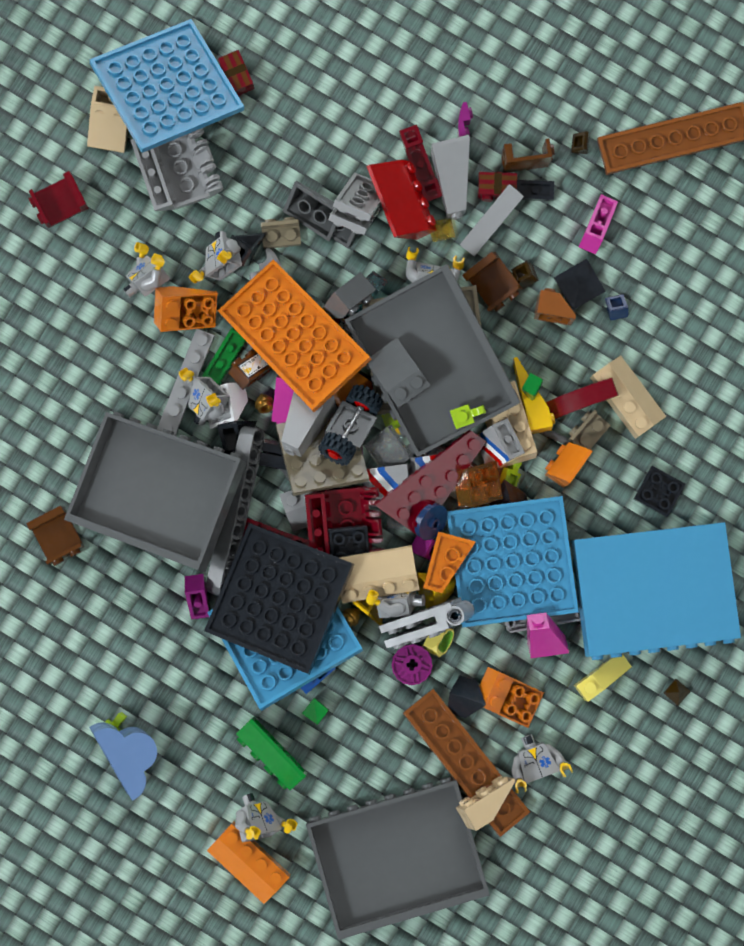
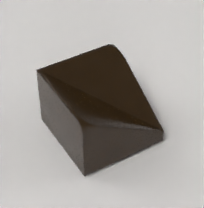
[511,260,539,289]

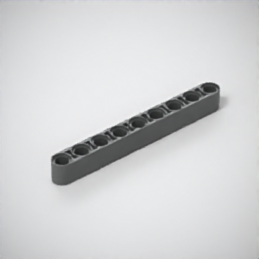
[206,426,265,596]

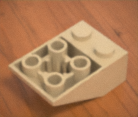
[87,86,129,153]
[456,776,515,831]

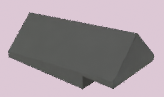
[282,181,358,248]

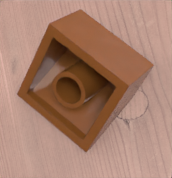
[534,288,576,326]

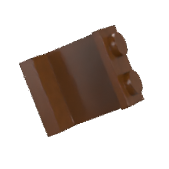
[501,138,555,173]
[462,252,522,312]
[26,505,84,566]

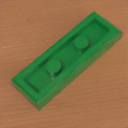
[202,327,246,386]

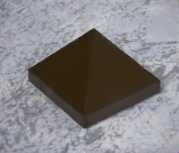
[663,679,691,706]

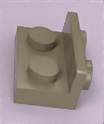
[261,217,301,249]
[569,409,611,449]

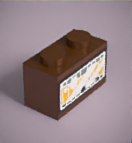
[228,349,272,390]

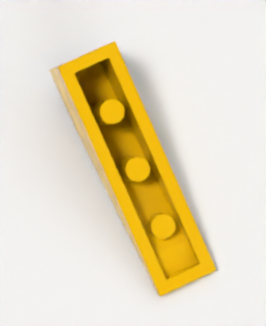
[513,357,555,434]

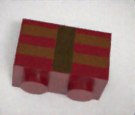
[218,50,255,96]
[478,172,517,202]

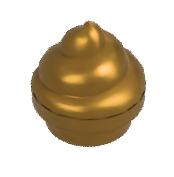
[255,393,274,414]
[343,608,360,628]

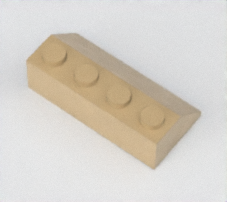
[590,356,666,439]
[485,381,537,468]
[340,545,419,603]

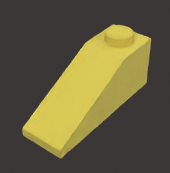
[574,654,632,702]

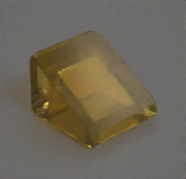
[431,219,455,242]

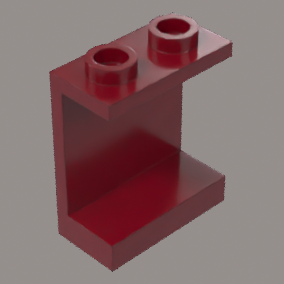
[28,171,89,228]

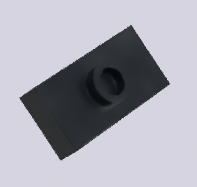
[517,180,554,201]

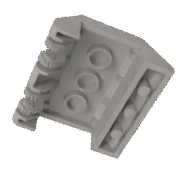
[131,128,224,211]

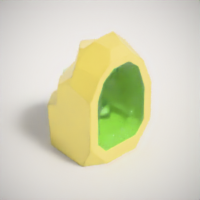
[422,627,454,657]

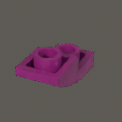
[457,102,473,137]

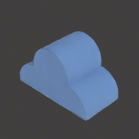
[89,722,157,801]

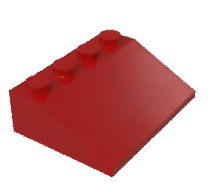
[367,160,437,240]

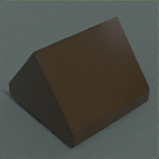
[571,131,590,154]

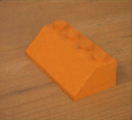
[207,821,291,904]

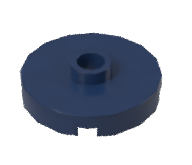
[415,503,448,540]

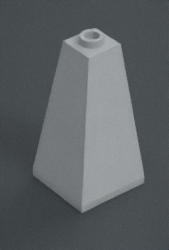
[430,135,470,220]
[281,392,337,457]

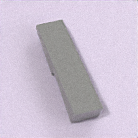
[460,184,524,256]

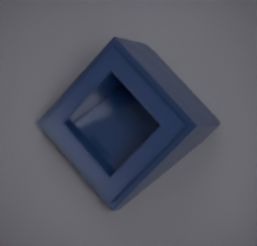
[605,294,629,320]

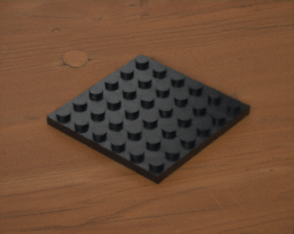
[204,523,355,675]

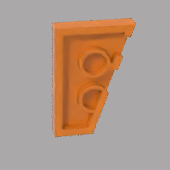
[423,532,476,593]

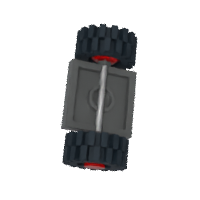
[318,385,383,466]

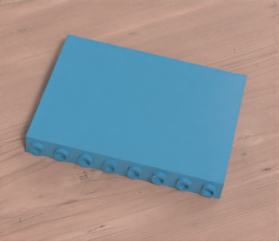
[570,522,741,660]

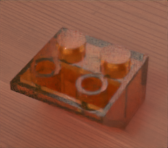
[456,461,503,507]

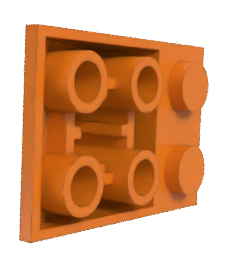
[154,286,218,332]
[479,667,544,728]

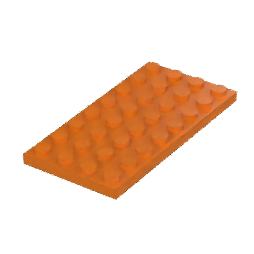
[218,259,372,412]

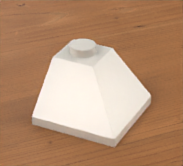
[208,382,248,429]

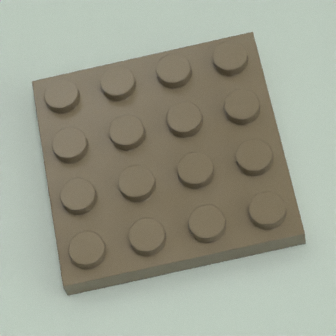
[276,413,369,496]

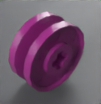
[391,644,433,685]

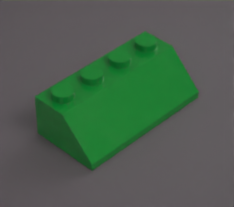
[236,717,308,790]

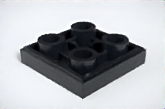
[633,466,685,518]
[328,524,369,558]

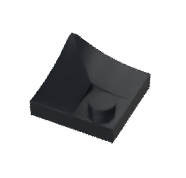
[553,259,606,310]

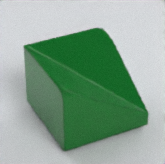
[522,373,543,401]
[302,698,329,725]

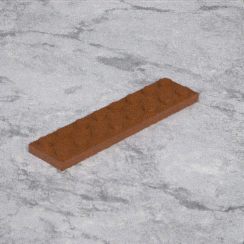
[597,102,744,175]
[403,689,530,837]

